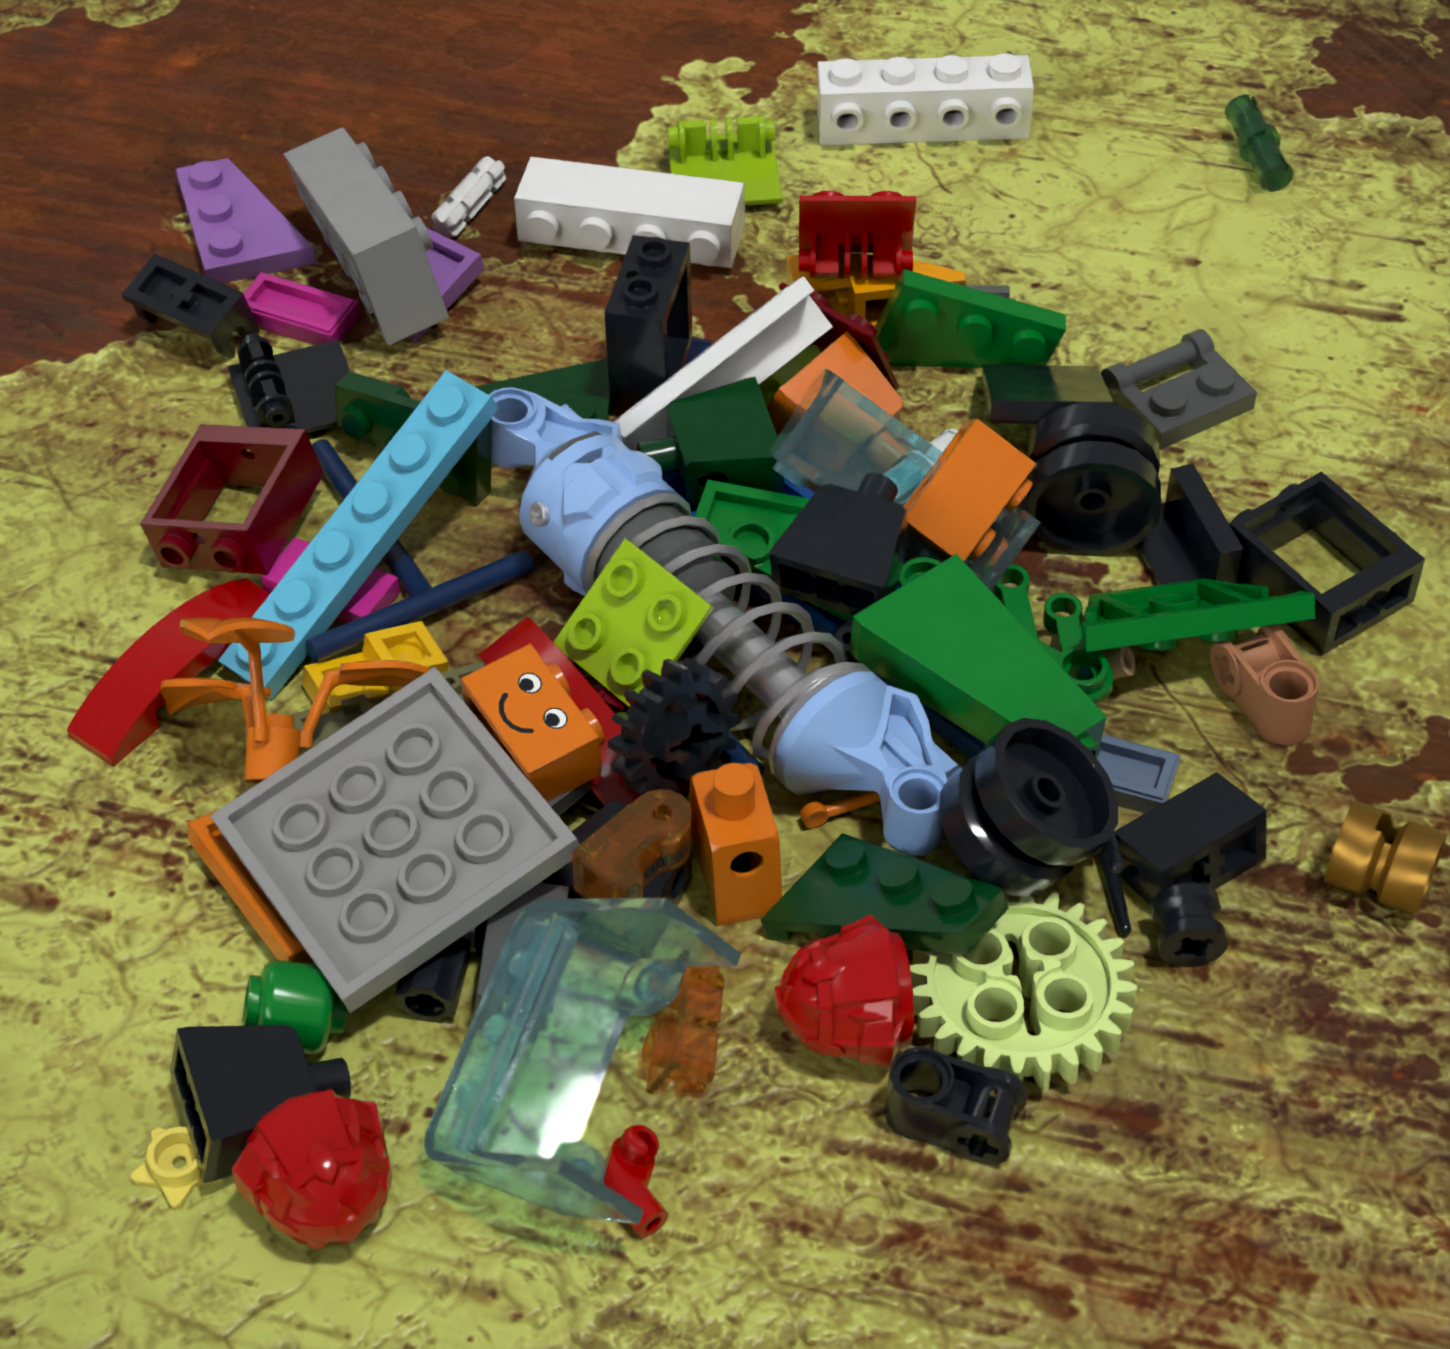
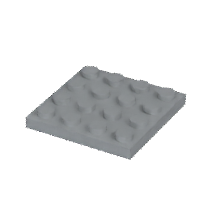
[210,667,583,1013]

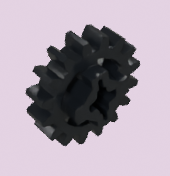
[608,658,741,805]

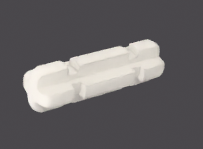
[431,156,506,239]

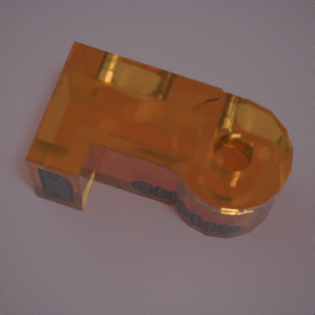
[572,789,692,927]

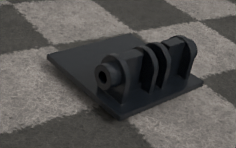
[227,334,350,433]

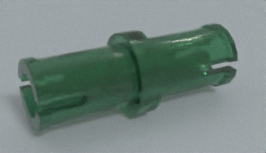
[1225,94,1294,192]

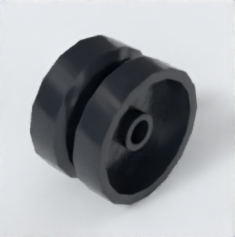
[1025,402,1161,556]
[939,718,1118,897]

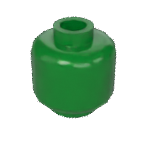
[242,960,347,1055]

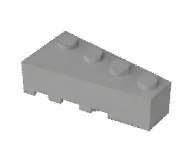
[283,127,449,346]

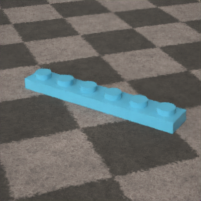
[218,370,499,700]

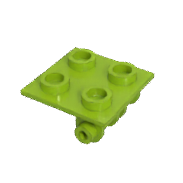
[667,115,783,206]
[553,538,714,707]

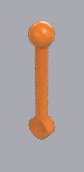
[800,791,880,829]

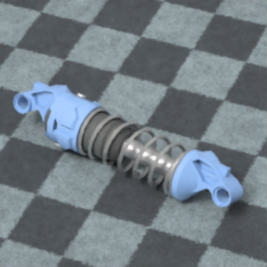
[489,388,958,856]

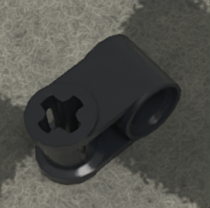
[884,1047,1029,1165]

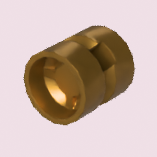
[1324,800,1447,916]

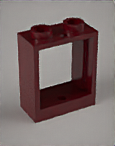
[140,424,324,575]

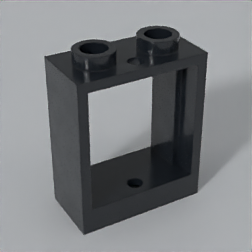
[604,235,693,417]
[1229,471,1425,655]

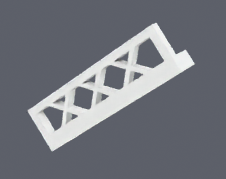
[613,276,833,451]

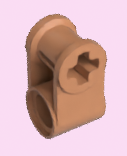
[1210,625,1319,746]

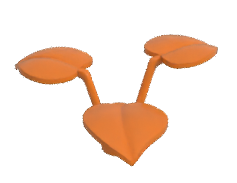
[160,617,430,784]

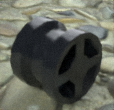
[1151,882,1228,967]

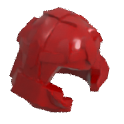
[774,914,914,1068]
[232,1089,392,1249]

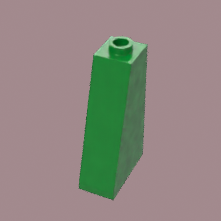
[850,554,1107,758]

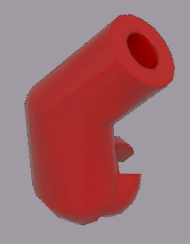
[601,1125,668,1238]

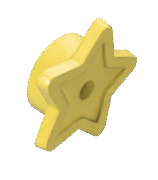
[130,1127,224,1209]

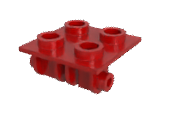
[799,190,917,279]

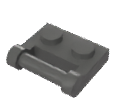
[1101,329,1257,450]

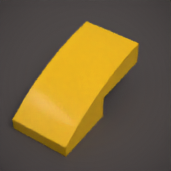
[302,621,449,715]

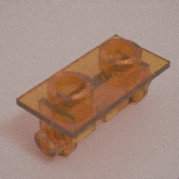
[642,940,725,1094]

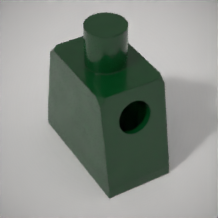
[637,377,784,504]

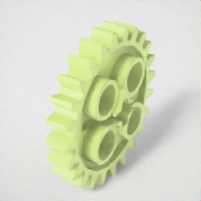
[910,892,1137,1092]

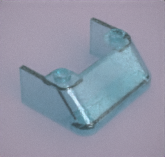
[769,367,1041,591]
[424,898,741,1224]

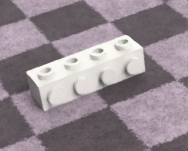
[817,54,1034,145]
[514,157,745,268]

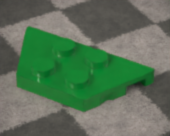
[1082,578,1315,652]

